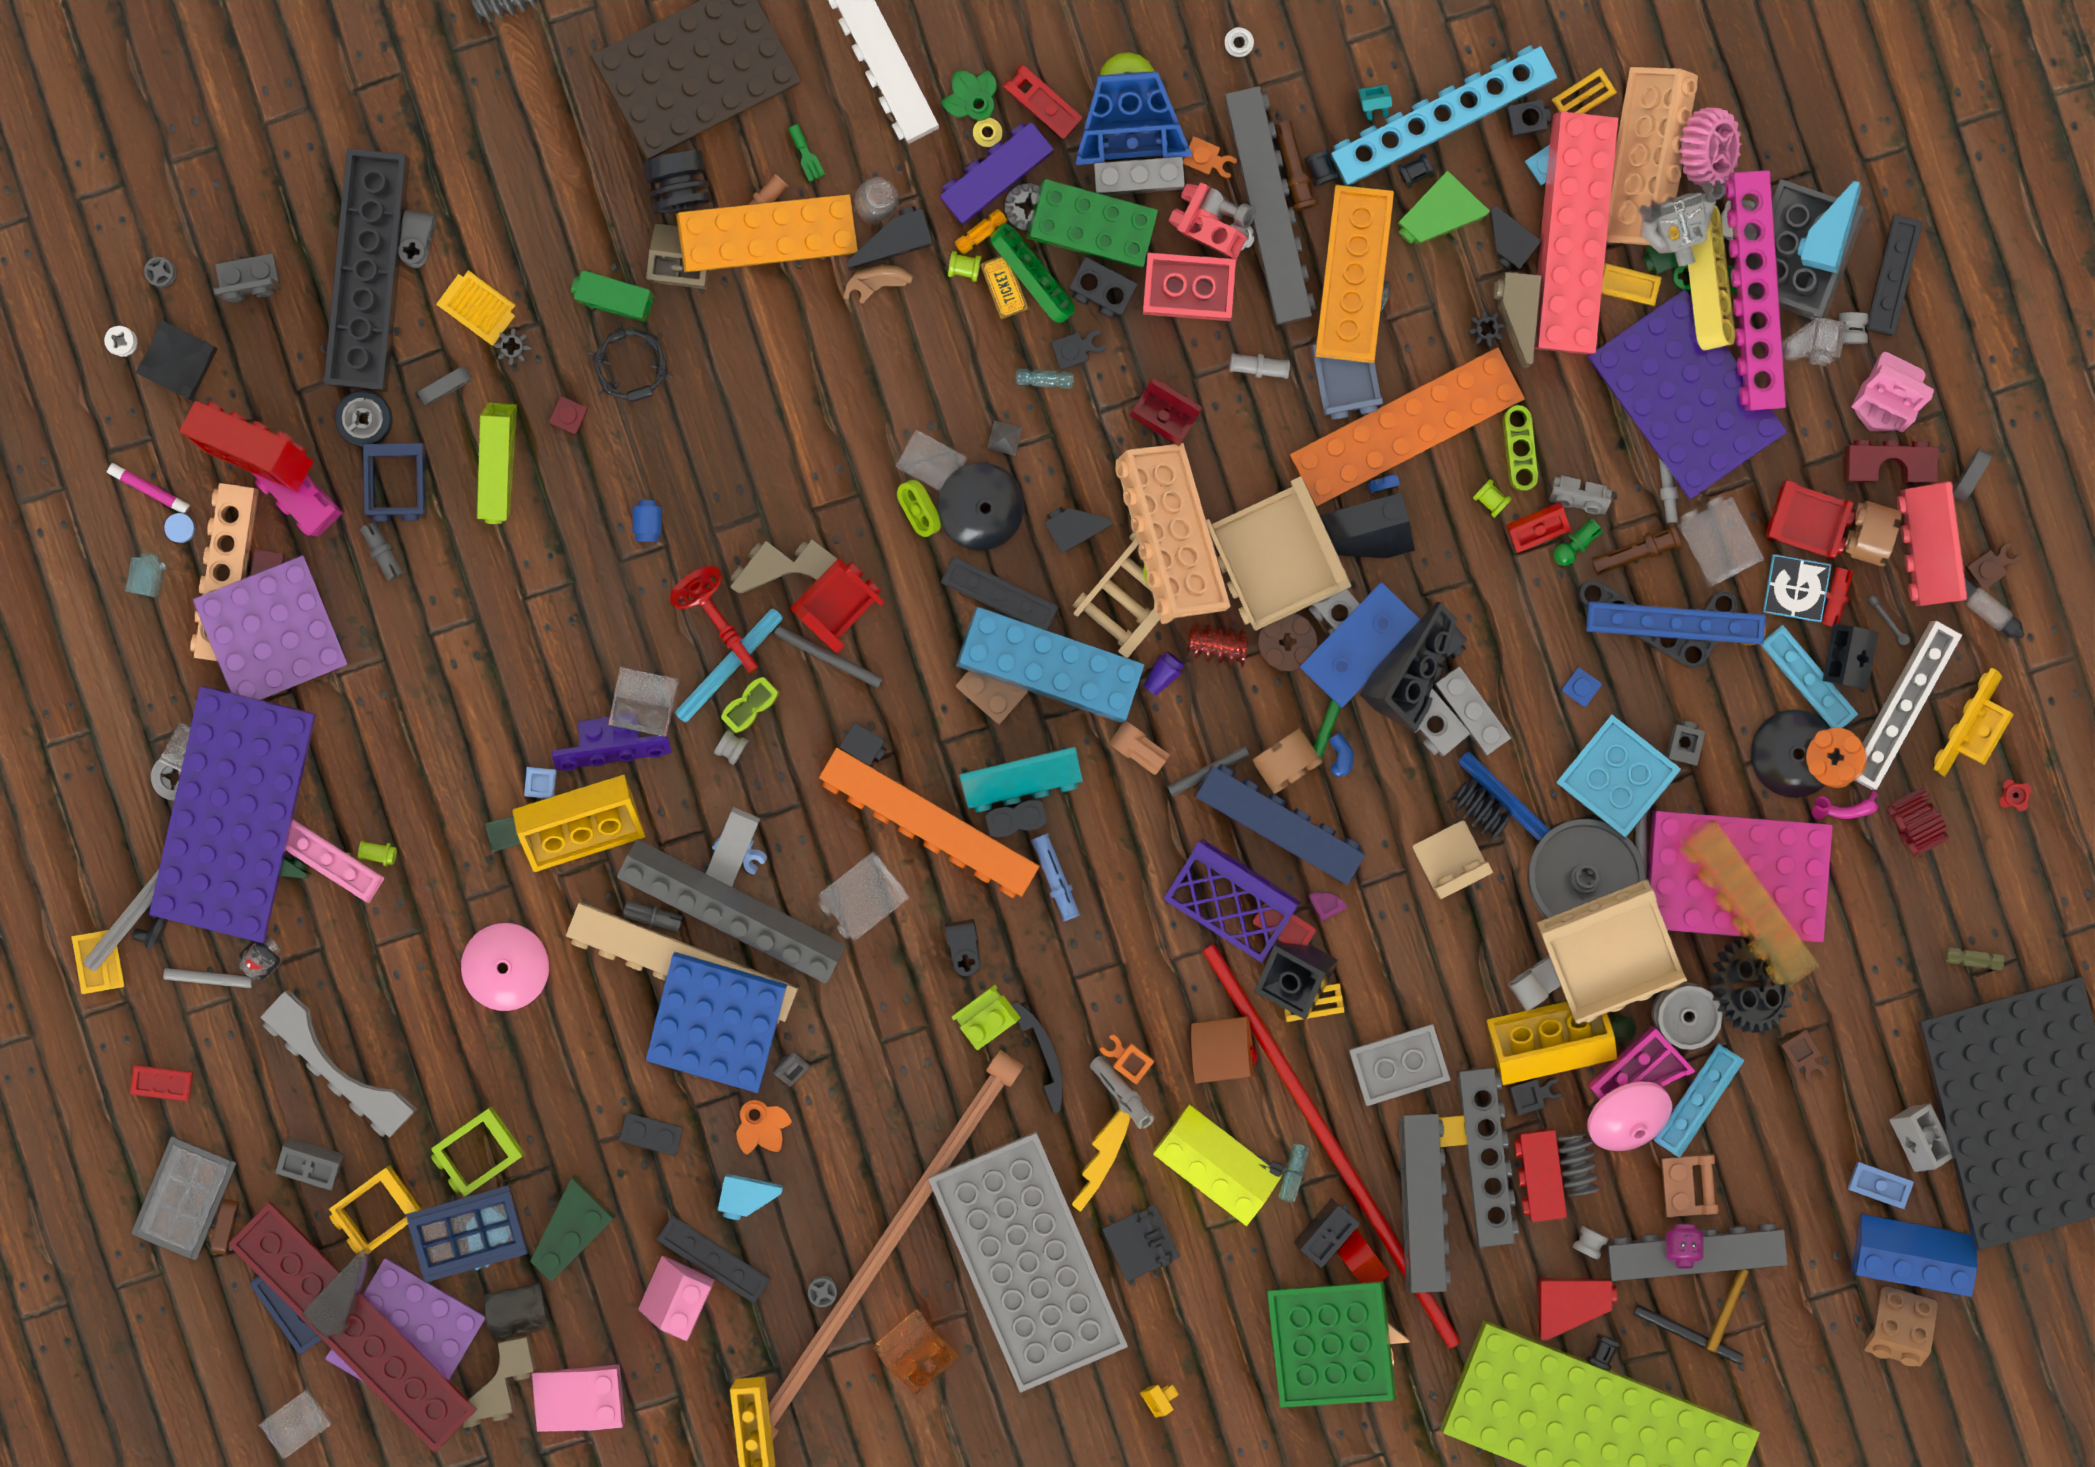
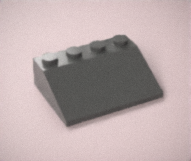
[1747,179,1866,323]

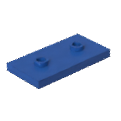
[1299,582,1420,708]

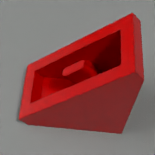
[1337,1229,1391,1283]

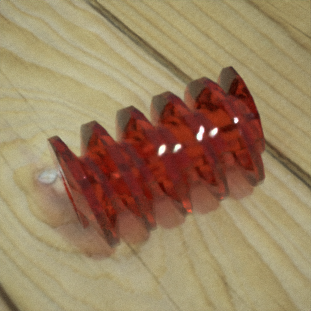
[1185,622,1248,668]

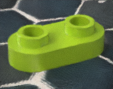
[897,480,941,537]

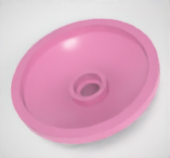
[461,923,549,1011]
[1587,1082,1672,1151]

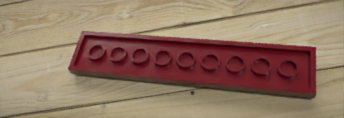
[228,1202,478,1453]

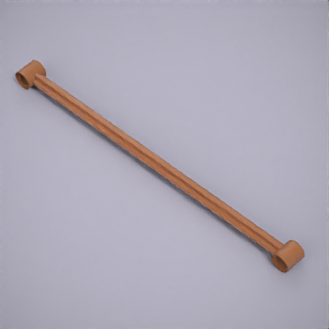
[768,1049,1024,1440]

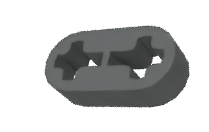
[418,366,473,406]
[1952,447,1992,503]

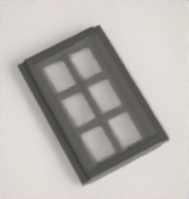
[131,1136,237,1260]

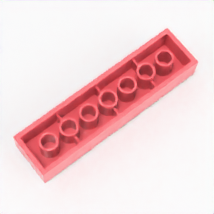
[1534,112,1618,354]

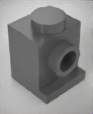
[1665,720,1706,766]

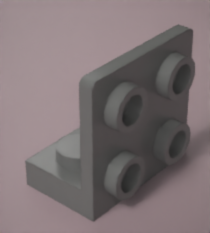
[213,253,281,303]

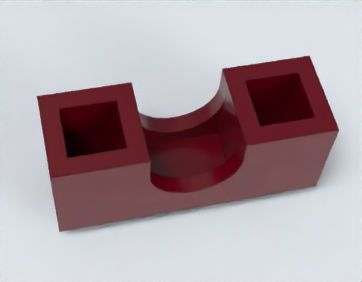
[1844,440,1938,484]

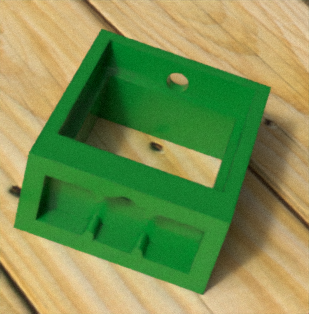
[571,270,655,323]

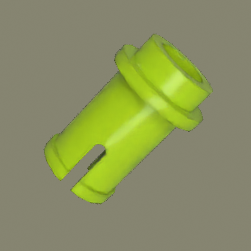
[358,841,397,867]

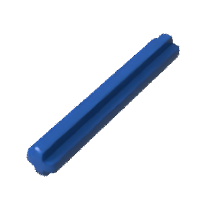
[1458,752,1550,841]

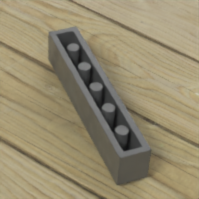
[1398,1114,1450,1293]
[1605,1223,1787,1281]

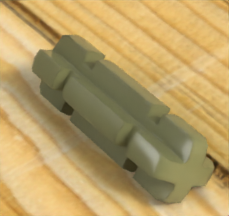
[1946,947,2004,970]

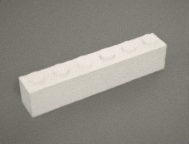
[828,0,939,144]
[1855,621,1962,790]

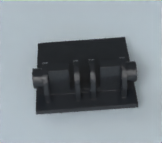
[1102,1204,1180,1282]

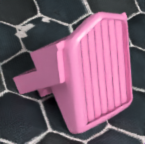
[1851,352,1934,433]

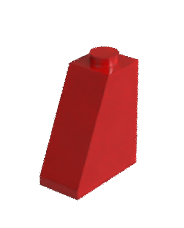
[1538,1278,1617,1340]

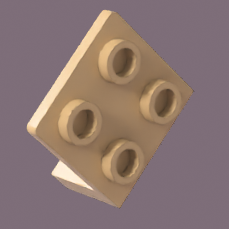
[1412,820,1493,899]

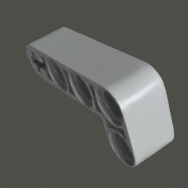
[1508,955,1561,1011]

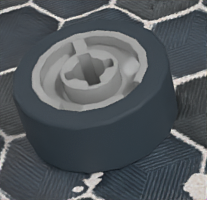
[335,390,393,447]

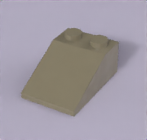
[1493,272,1541,368]

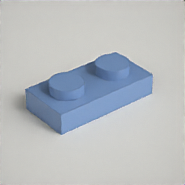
[1847,1161,1914,1209]

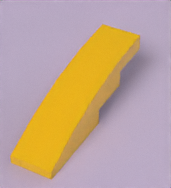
[1071,1109,1131,1212]

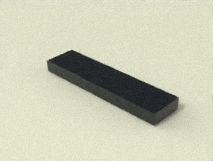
[1865,215,1923,336]
[941,556,1059,631]
[656,1215,771,1304]

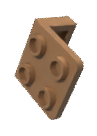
[1864,1286,1938,1367]

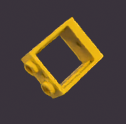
[329,1165,422,1257]

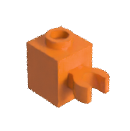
[1100,1034,1154,1085]

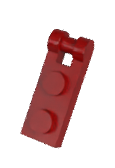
[1002,64,1083,141]

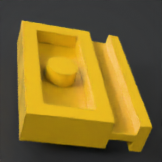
[71,930,124,994]

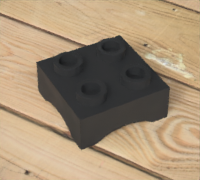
[135,320,218,400]

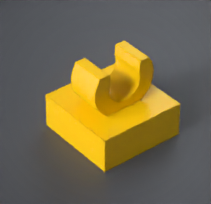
[1140,1385,1179,1418]

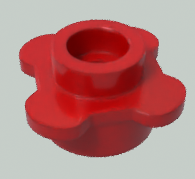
[1999,779,2032,811]

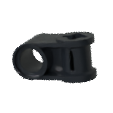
[945,918,981,976]

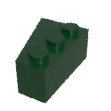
[530,1175,616,1282]

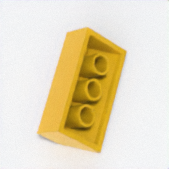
[512,775,645,872]
[1487,1001,1617,1085]

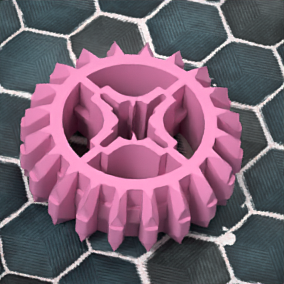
[1679,107,1742,187]

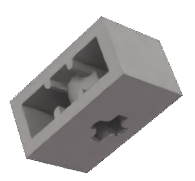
[1890,1104,1952,1172]

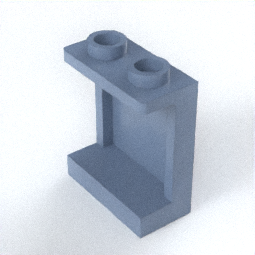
[1311,344,1384,420]

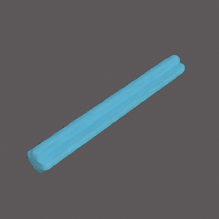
[675,608,783,722]

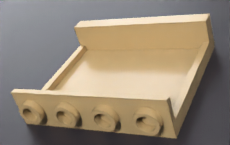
[1206,476,1352,631]
[1537,879,1687,1024]

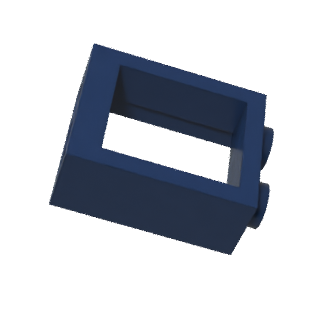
[363,443,427,521]

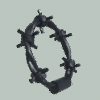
[588,321,673,403]

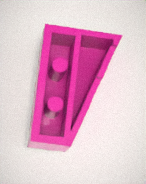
[253,474,344,537]
[1587,1026,1696,1100]

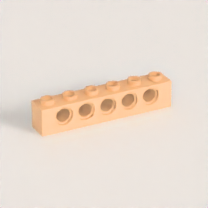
[190,483,259,661]

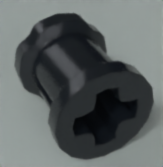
[1304,150,1339,187]
[1397,153,1435,189]
[1586,1333,1622,1371]

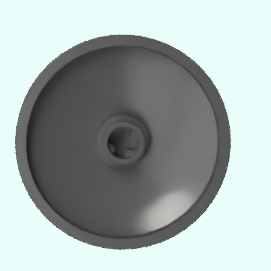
[1527,819,1645,919]

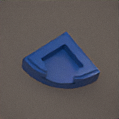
[1367,474,1400,493]

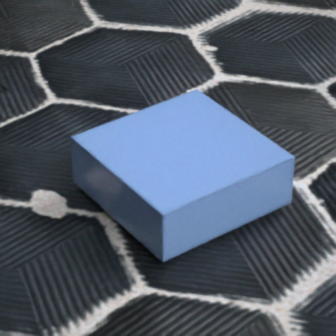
[524,767,557,798]

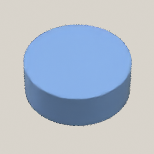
[164,513,196,543]

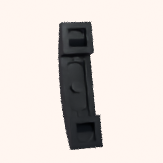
[1012,1001,1062,1114]

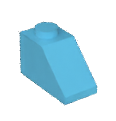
[718,1173,784,1220]

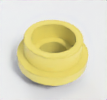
[973,118,1002,148]

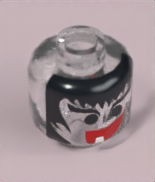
[238,937,282,981]

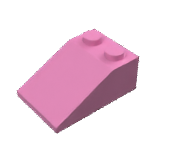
[532,1364,625,1432]

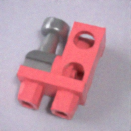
[1169,182,1256,259]

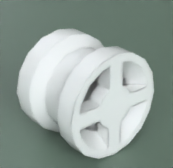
[104,326,138,357]

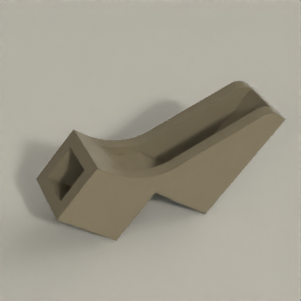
[730,540,837,593]
[463,1334,537,1428]

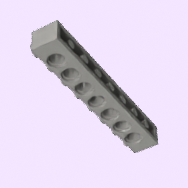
[1309,589,1470,756]

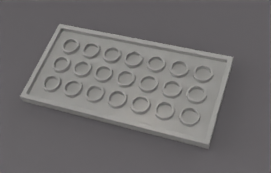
[928,1131,1128,1393]

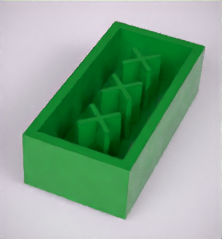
[1026,179,1158,269]

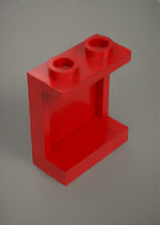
[1764,480,1856,559]
[790,558,885,654]

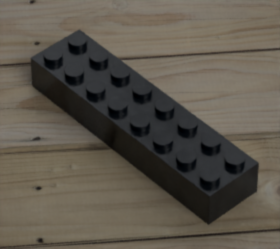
[324,149,410,392]

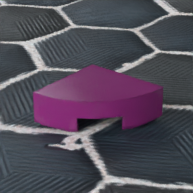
[1308,892,1348,921]

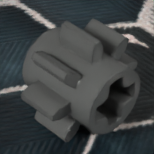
[494,328,532,366]

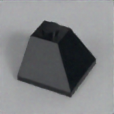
[1254,943,1338,1020]

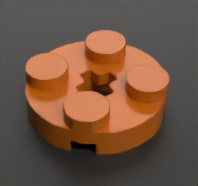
[1806,728,1867,788]

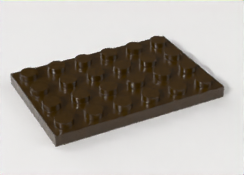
[590,0,801,160]

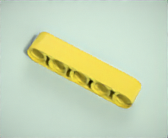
[1688,205,1735,351]

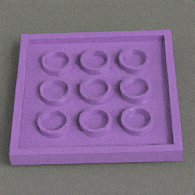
[192,555,348,700]
[325,1257,487,1382]

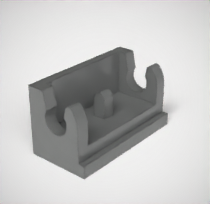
[275,1137,346,1191]

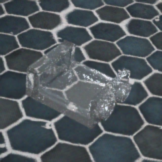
[1677,495,1764,587]
[818,851,910,941]

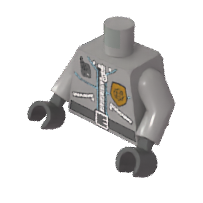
[1639,180,1725,267]

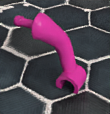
[1811,791,1878,819]

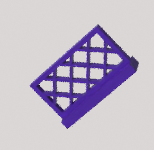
[1163,839,1301,963]

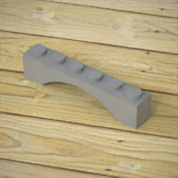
[261,990,417,1138]

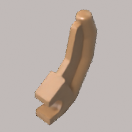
[843,264,913,304]

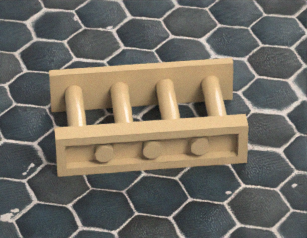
[1072,532,1160,658]

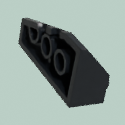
[1320,493,1415,558]
[1360,602,1457,732]

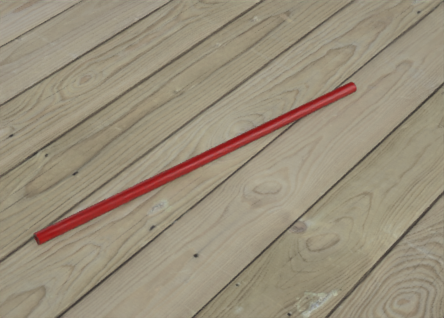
[1202,943,1461,1349]

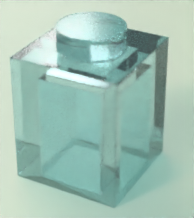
[125,553,166,598]

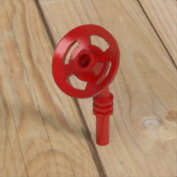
[670,566,759,674]

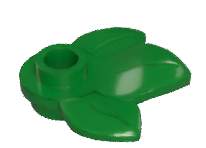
[941,70,997,121]

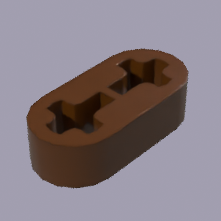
[211,1198,239,1256]

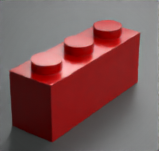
[1514,1128,1567,1222]

